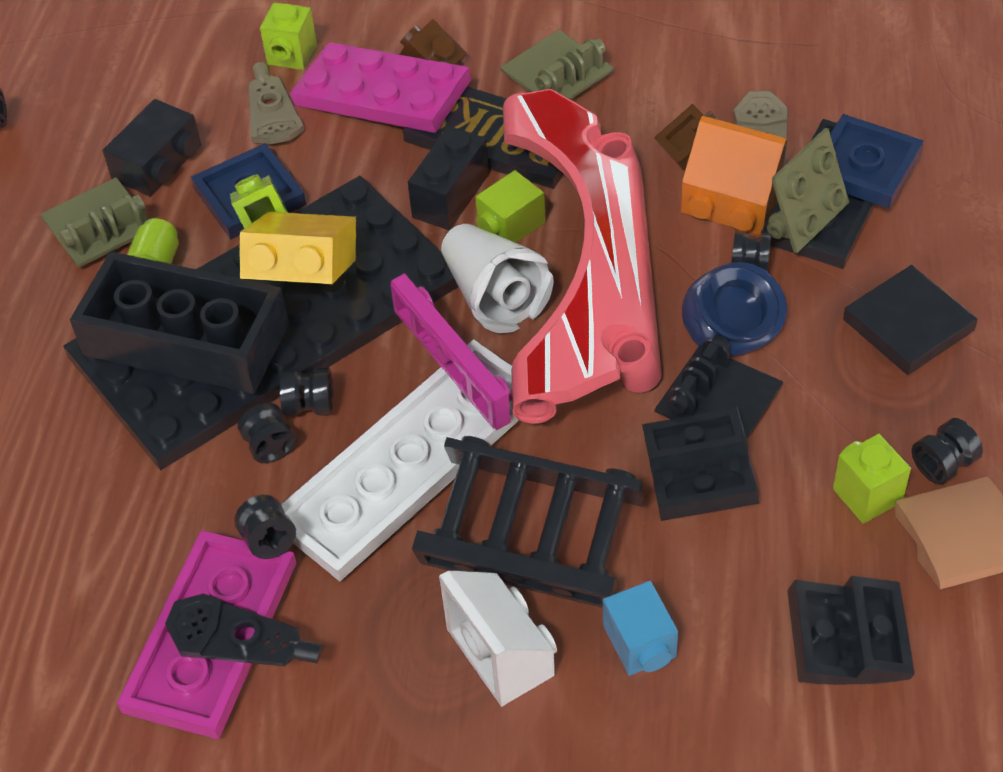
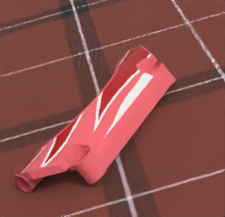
[503,89,662,424]

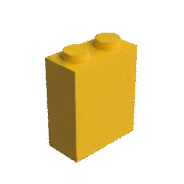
[240,212,356,284]

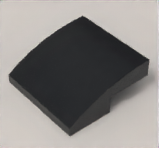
[642,407,759,521]
[787,576,915,685]

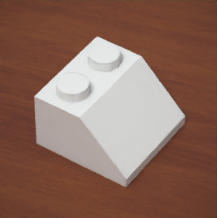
[439,571,557,707]

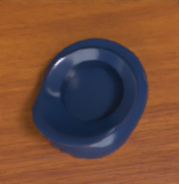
[682,262,787,357]

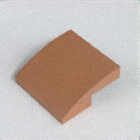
[895,476,1003,590]

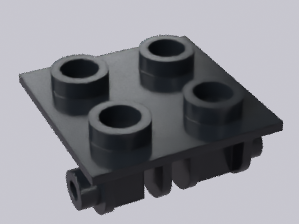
[654,335,783,440]

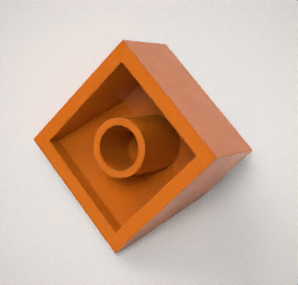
[681,116,787,235]

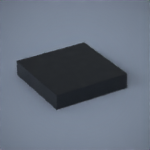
[843,264,978,375]

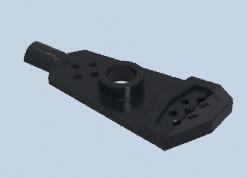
[165,593,324,666]

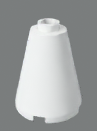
[441,224,554,333]

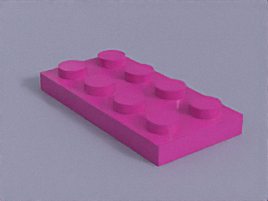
[290,42,472,133]
[117,530,296,740]

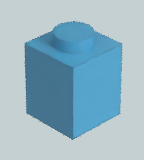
[603,581,678,676]

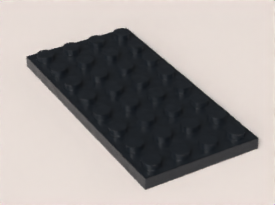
[63,175,458,471]

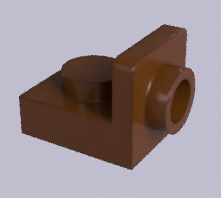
[654,103,719,170]

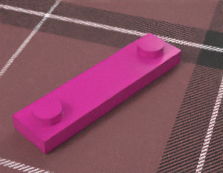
[390,273,512,430]

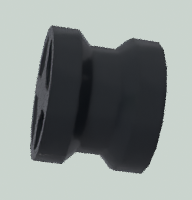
[731,230,772,271]
[237,403,297,463]
[234,494,296,559]

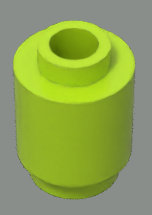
[127,218,179,264]

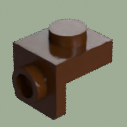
[399,19,467,65]

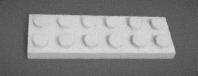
[281,339,519,581]

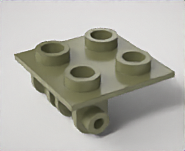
[500,30,614,100]
[767,128,849,253]
[40,177,149,268]

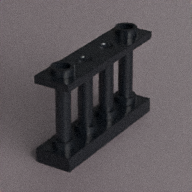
[412,436,644,608]

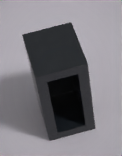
[102,98,201,197]
[408,126,489,231]

